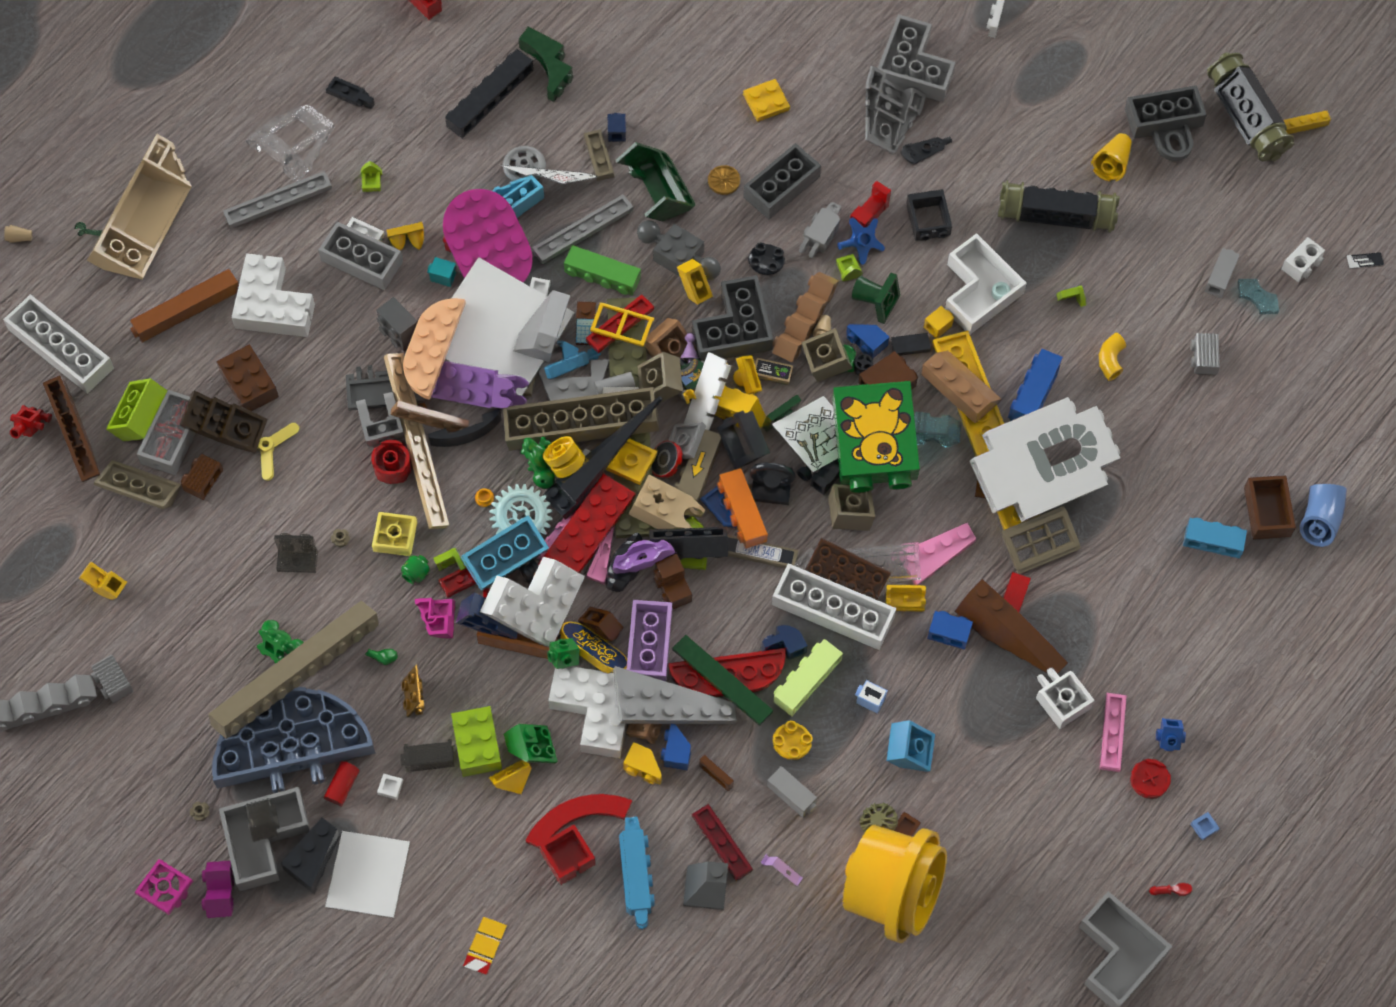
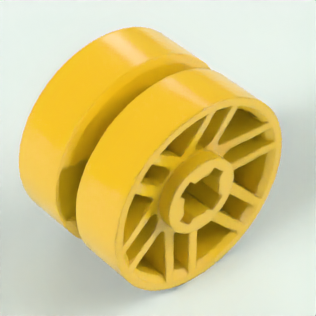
[543,436,585,478]

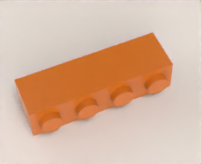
[717,468,768,549]

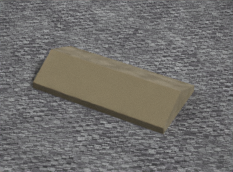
[94,460,181,509]

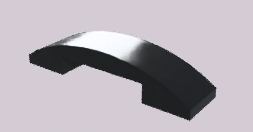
[428,409,502,447]

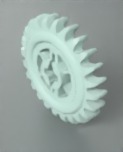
[489,484,553,535]

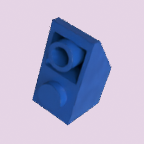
[846,324,889,359]
[661,724,691,771]

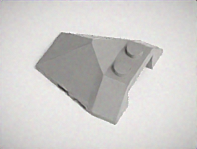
[865,66,926,154]

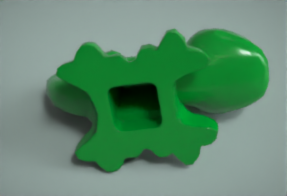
[520,437,555,489]
[257,620,304,664]

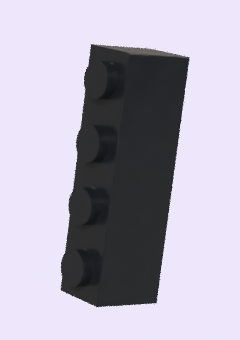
[649,527,728,560]

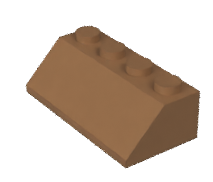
[921,350,1002,423]

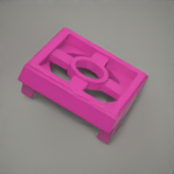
[135,859,193,915]

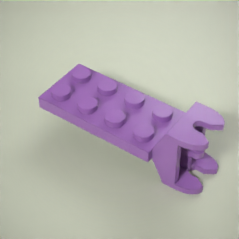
[431,361,529,408]

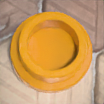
[475,488,494,507]

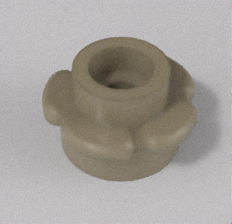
[331,529,350,547]
[190,802,210,821]

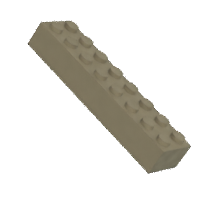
[503,387,659,451]

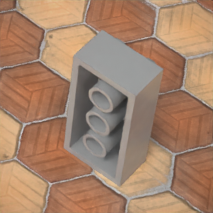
[318,222,403,290]

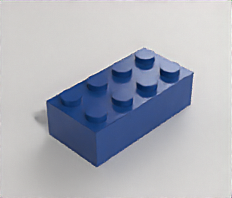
[1008,349,1063,421]

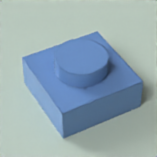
[1190,812,1220,841]

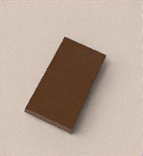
[805,538,891,600]

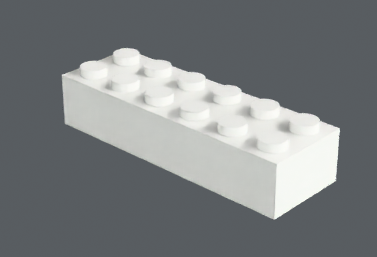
[3,294,114,394]
[772,563,896,650]

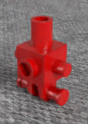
[10,405,52,439]

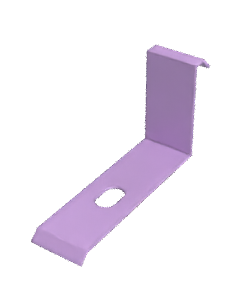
[761,854,803,886]

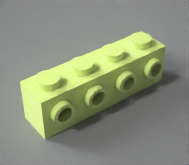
[773,639,843,716]

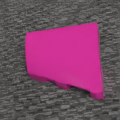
[415,598,455,638]

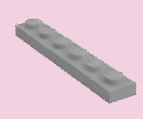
[223,171,332,229]
[532,194,634,264]

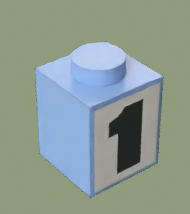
[855,680,888,714]

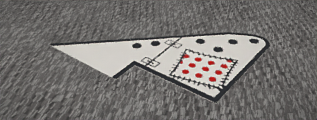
[501,165,597,184]

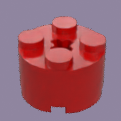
[371,440,412,484]

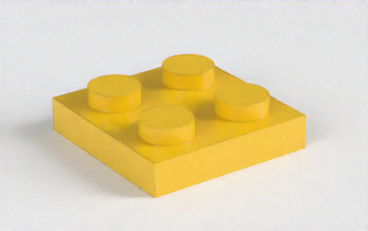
[743,79,790,122]
[606,439,657,485]

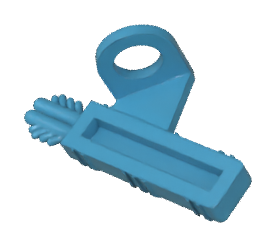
[544,341,601,379]

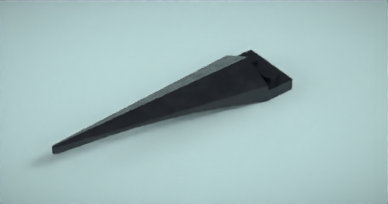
[542,396,662,520]

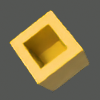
[924,306,954,339]

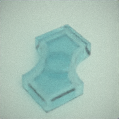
[1237,279,1279,314]

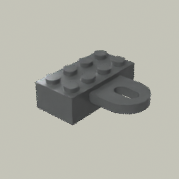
[1125,85,1207,161]

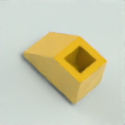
[623,742,662,785]

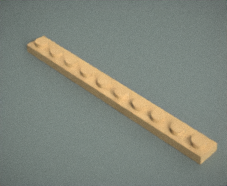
[384,353,449,529]

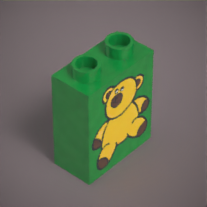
[832,381,920,493]

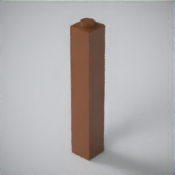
[130,269,239,343]

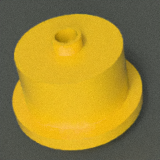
[843,825,947,944]

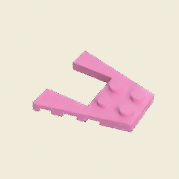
[536,498,615,585]

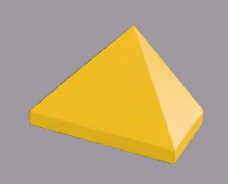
[489,760,531,794]

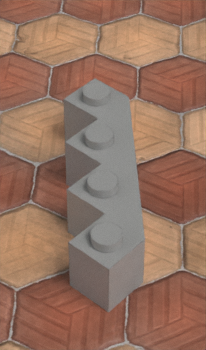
[0,674,97,732]

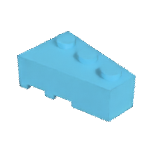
[492,175,544,218]

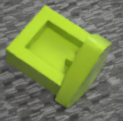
[360,161,382,192]
[836,254,863,281]
[1056,285,1086,307]
[433,547,466,571]

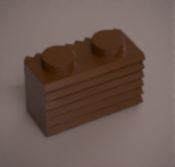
[181,454,223,500]

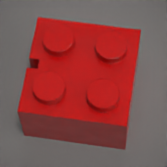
[539,825,596,885]

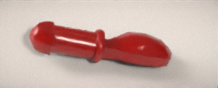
[1149,883,1192,896]

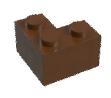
[653,554,692,610]

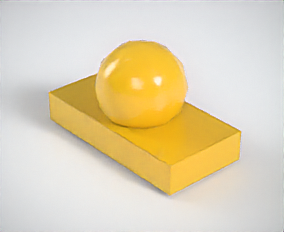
[733,355,762,394]

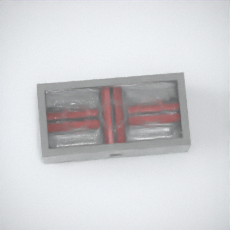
[137,390,196,475]

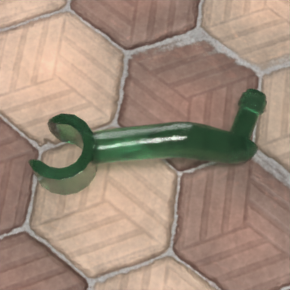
[74,222,103,236]

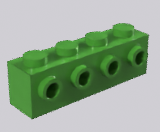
[564,245,641,296]

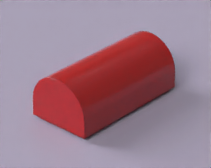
[323,761,360,807]

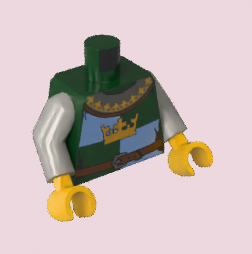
[677,358,728,404]

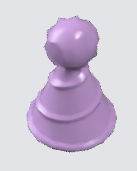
[680,333,699,363]

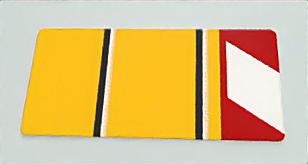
[463,917,506,974]

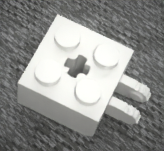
[1036,668,1095,729]

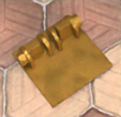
[401,665,425,717]

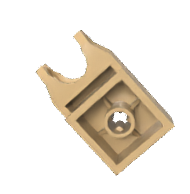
[629,475,705,529]

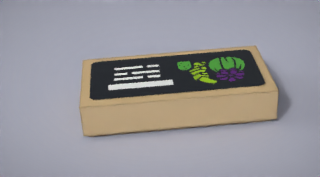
[755,358,793,385]

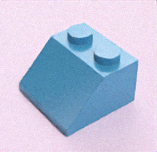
[886,720,935,772]

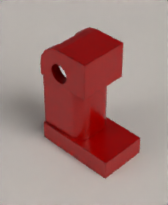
[850,180,891,228]

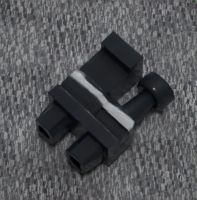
[796,458,840,495]

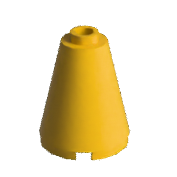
[1091,133,1132,181]

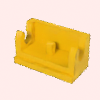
[885,585,926,612]

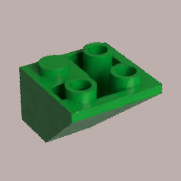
[503,724,558,764]

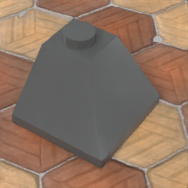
[683,862,728,910]

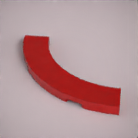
[525,794,632,849]

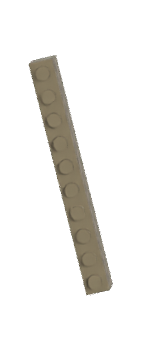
[208,601,379,739]

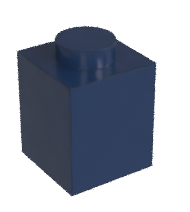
[608,113,626,142]

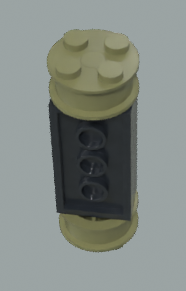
[1207,52,1294,161]
[998,180,1120,233]

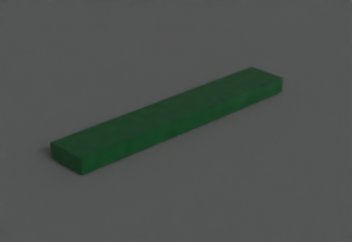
[672,634,773,726]

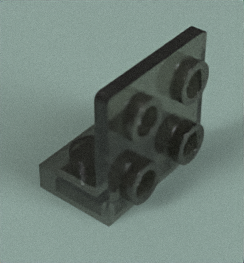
[274,533,318,573]

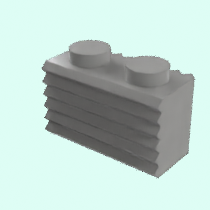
[1190,333,1220,375]
[91,654,133,703]

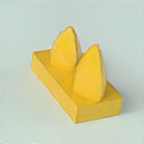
[386,222,424,250]

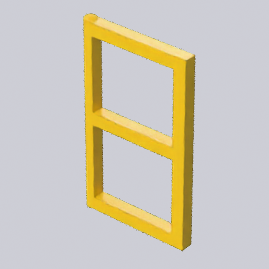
[590,302,654,347]

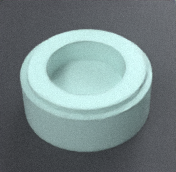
[992,282,1011,301]

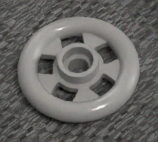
[503,146,546,181]

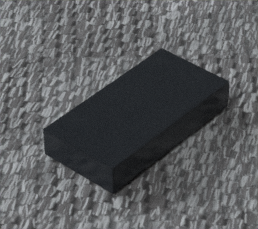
[891,333,931,356]

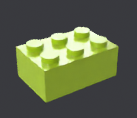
[106,378,168,441]
[451,706,502,777]

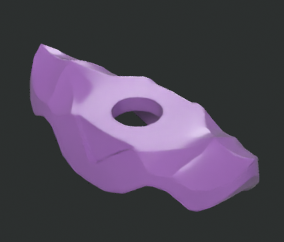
[613,540,675,574]

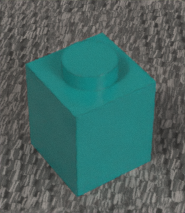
[427,257,457,287]

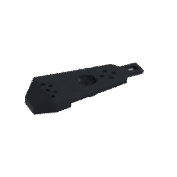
[901,136,952,165]

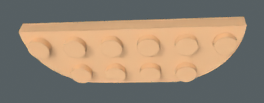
[403,298,466,400]

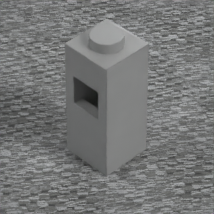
[1204,248,1240,298]
[767,766,817,817]

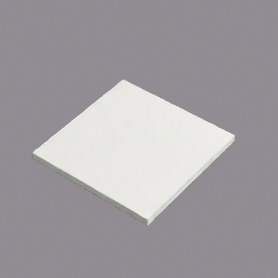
[444,258,575,395]

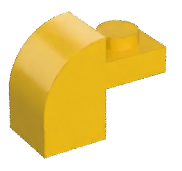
[79,562,127,600]

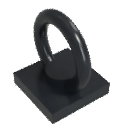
[750,462,795,505]

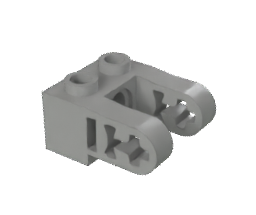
[356,392,405,447]

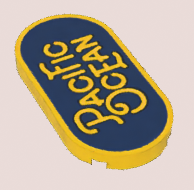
[559,622,627,673]

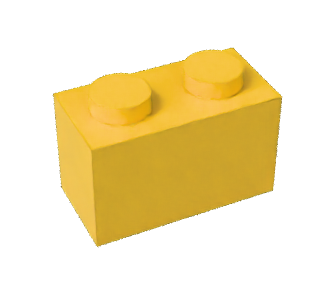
[677,259,713,305]

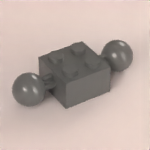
[637,220,721,280]

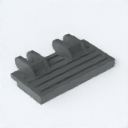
[346,365,424,411]

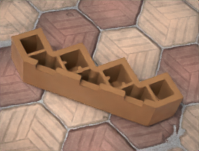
[772,272,839,362]

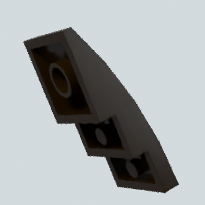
[179,390,268,453]

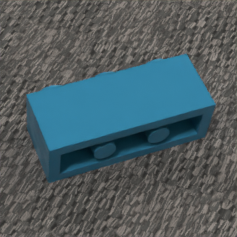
[1183,518,1247,559]

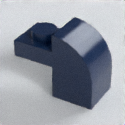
[761,625,808,660]

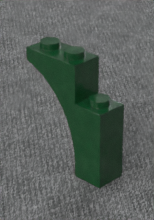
[518,26,574,102]

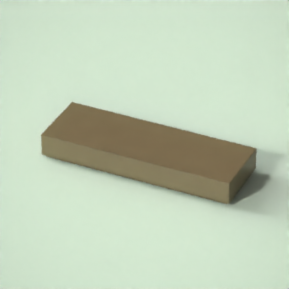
[584,129,614,181]

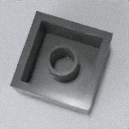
[376,297,418,352]

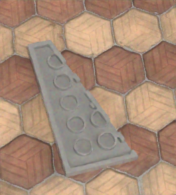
[613,666,737,724]

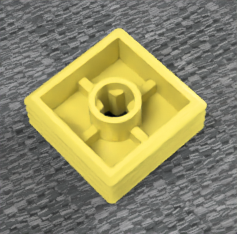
[372,512,417,556]

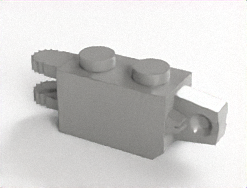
[799,202,841,258]

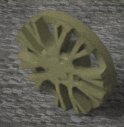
[860,803,898,833]

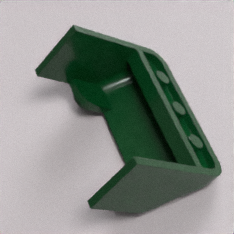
[616,142,695,222]

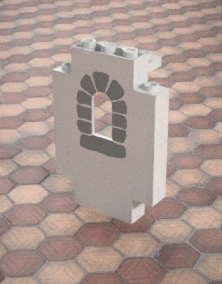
[969,397,1120,522]

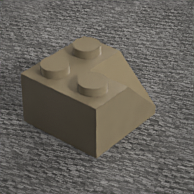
[801,328,852,382]
[638,352,683,404]
[828,484,875,531]

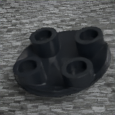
[748,242,785,275]

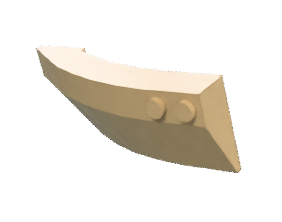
[87,134,191,279]

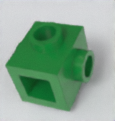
[547,638,580,669]

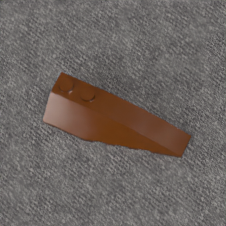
[955,579,1068,674]

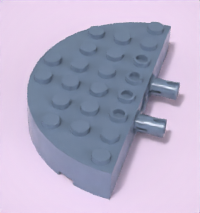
[212,687,375,793]

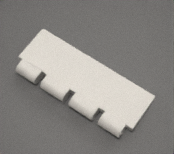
[684,352,731,430]

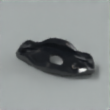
[606,533,643,592]

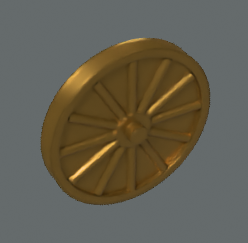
[708,165,740,195]

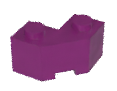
[202,860,234,918]

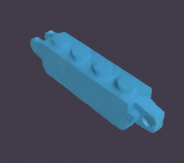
[619,817,655,930]

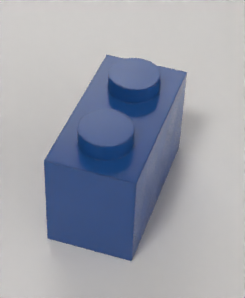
[927,611,973,650]

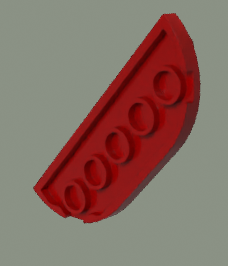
[668,648,786,697]

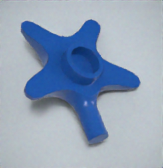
[838,218,885,265]

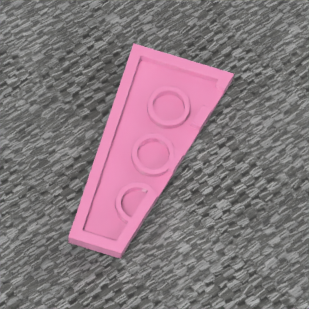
[898,523,976,585]

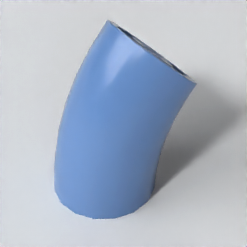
[1300,484,1347,547]

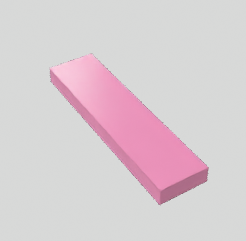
[1100,693,1127,772]

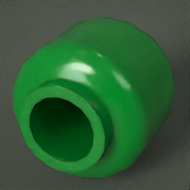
[401,555,430,584]

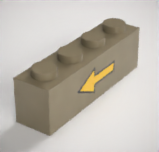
[675,429,722,503]

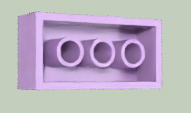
[627,600,672,682]

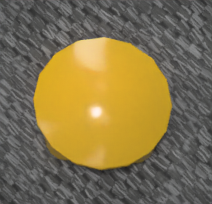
[773,721,813,760]

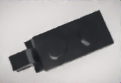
[325,76,375,109]

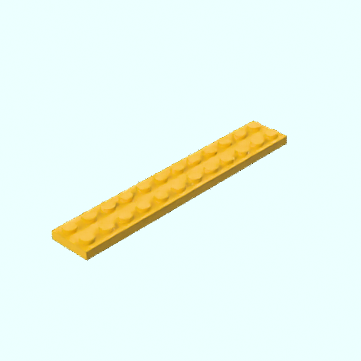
[932,330,1044,535]

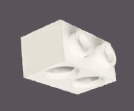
[1282,237,1325,282]

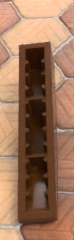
[43,375,100,482]

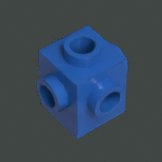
[1156,718,1186,751]

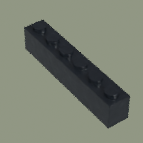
[445,49,534,139]

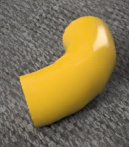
[1098,333,1126,381]

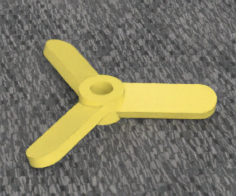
[257,423,299,481]

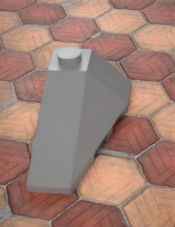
[514,290,570,362]

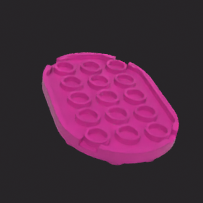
[443,189,532,283]

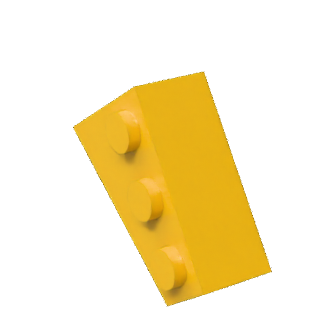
[714,386,766,430]

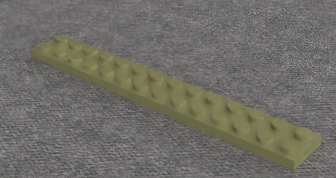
[607,298,654,538]

